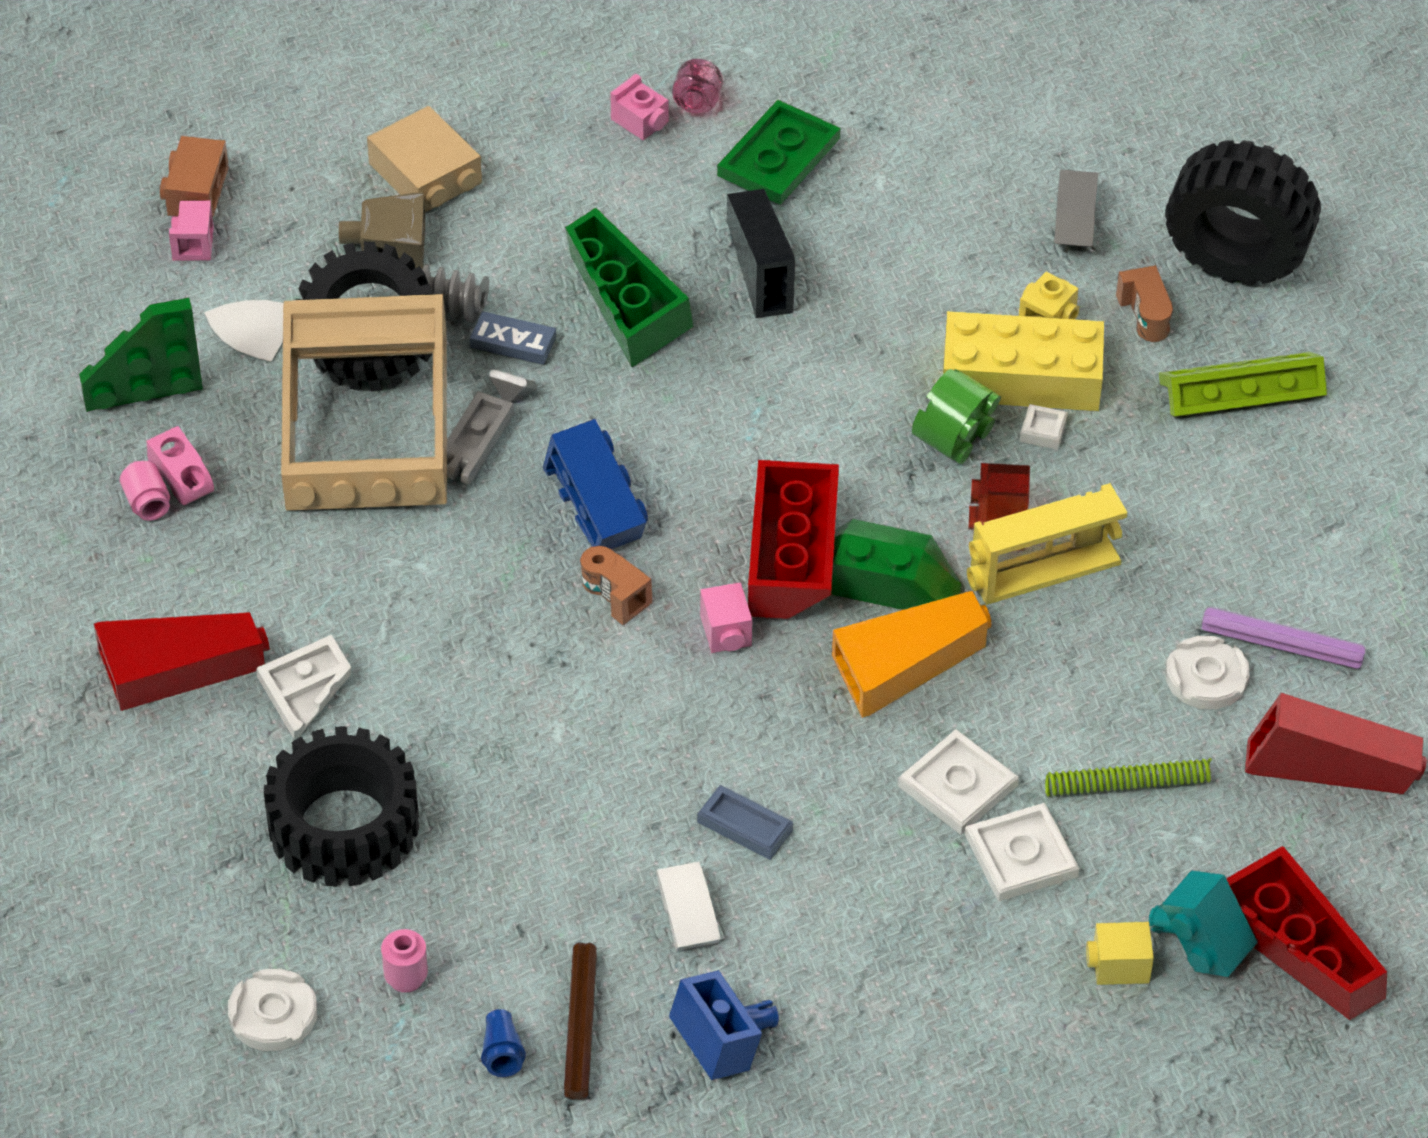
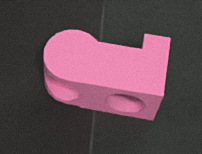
[146,426,214,505]

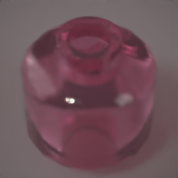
[672,59,723,114]

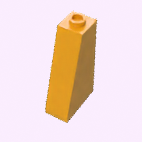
[832,591,992,718]

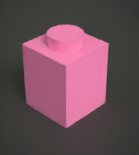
[700,582,752,653]

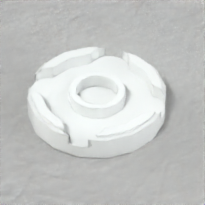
[1165,636,1249,710]
[228,968,317,1051]

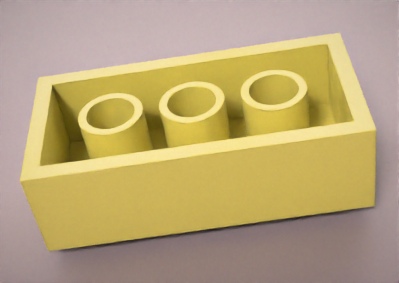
[943,311,1104,411]

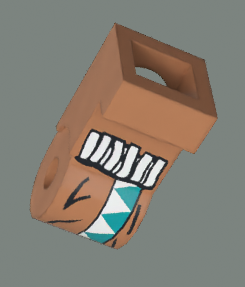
[1116,265,1173,342]
[580,546,652,625]

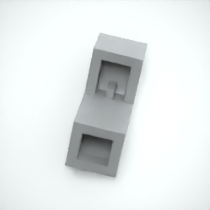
[1054,170,1098,247]

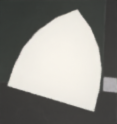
[204,300,283,362]

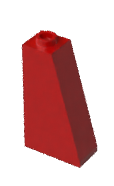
[93,612,270,711]
[1245,693,1427,794]

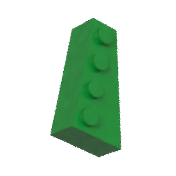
[565,208,693,368]

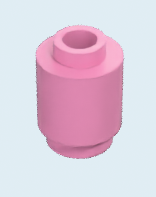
[119,461,170,521]
[381,929,428,992]

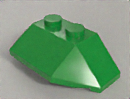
[831,519,962,610]

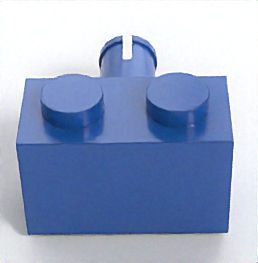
[669,970,779,1080]

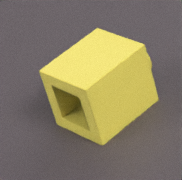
[1086,922,1154,985]

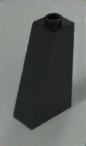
[727,189,795,318]

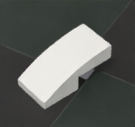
[656,862,721,952]

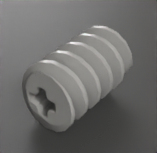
[414,262,489,323]

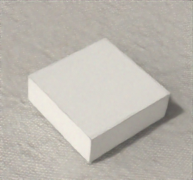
[1020,404,1068,450]

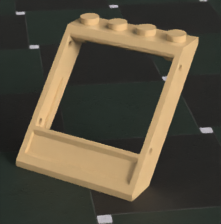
[281,294,447,511]

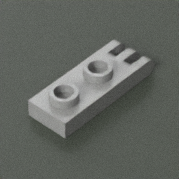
[447,391,514,485]

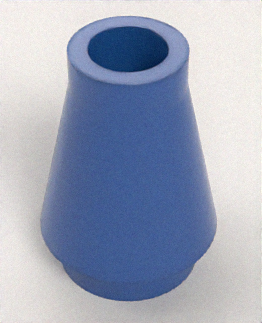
[481,1009,526,1077]

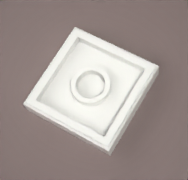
[898,729,1019,835]
[965,803,1079,902]

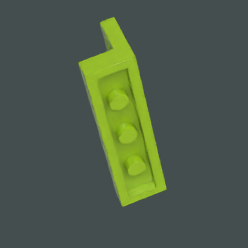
[1159,352,1327,416]

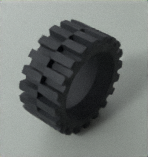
[296,241,433,391]
[264,726,419,887]

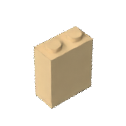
[367,106,482,212]

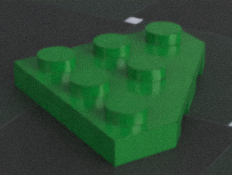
[79,297,203,412]

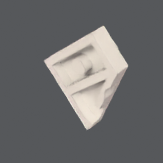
[257,635,351,739]

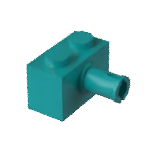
[1149,870,1258,977]

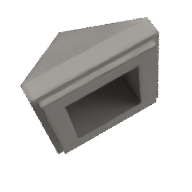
[489,370,538,402]

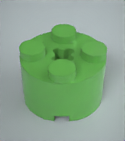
[912,369,1001,464]

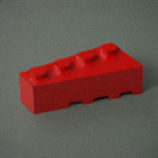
[1226,846,1387,1020]

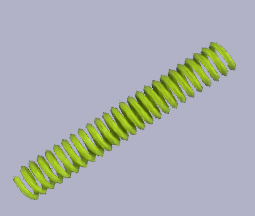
[1045,758,1212,797]

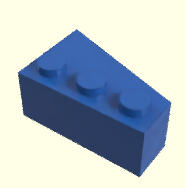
[542,419,648,550]

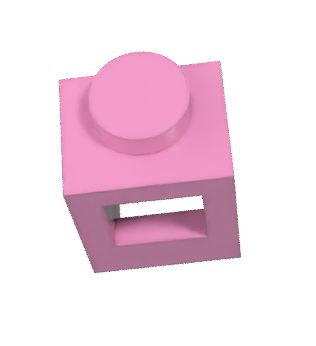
[610,74,669,141]
[169,201,214,261]

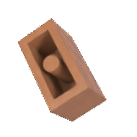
[160,136,229,217]

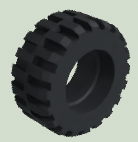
[1165,140,1321,285]

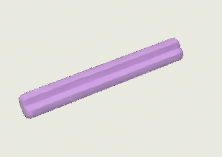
[1202,607,1365,669]

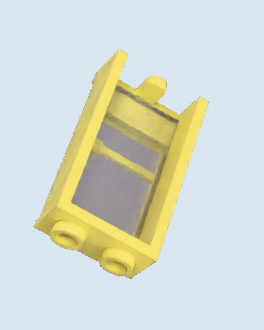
[967,483,1128,605]

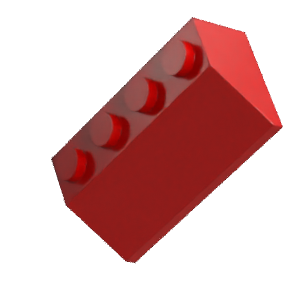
[748,460,839,619]

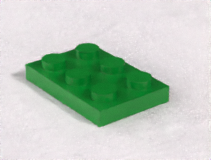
[717,99,841,205]

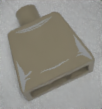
[339,193,426,269]

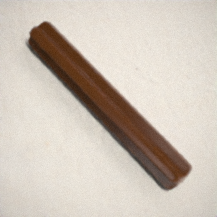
[564,942,597,1100]

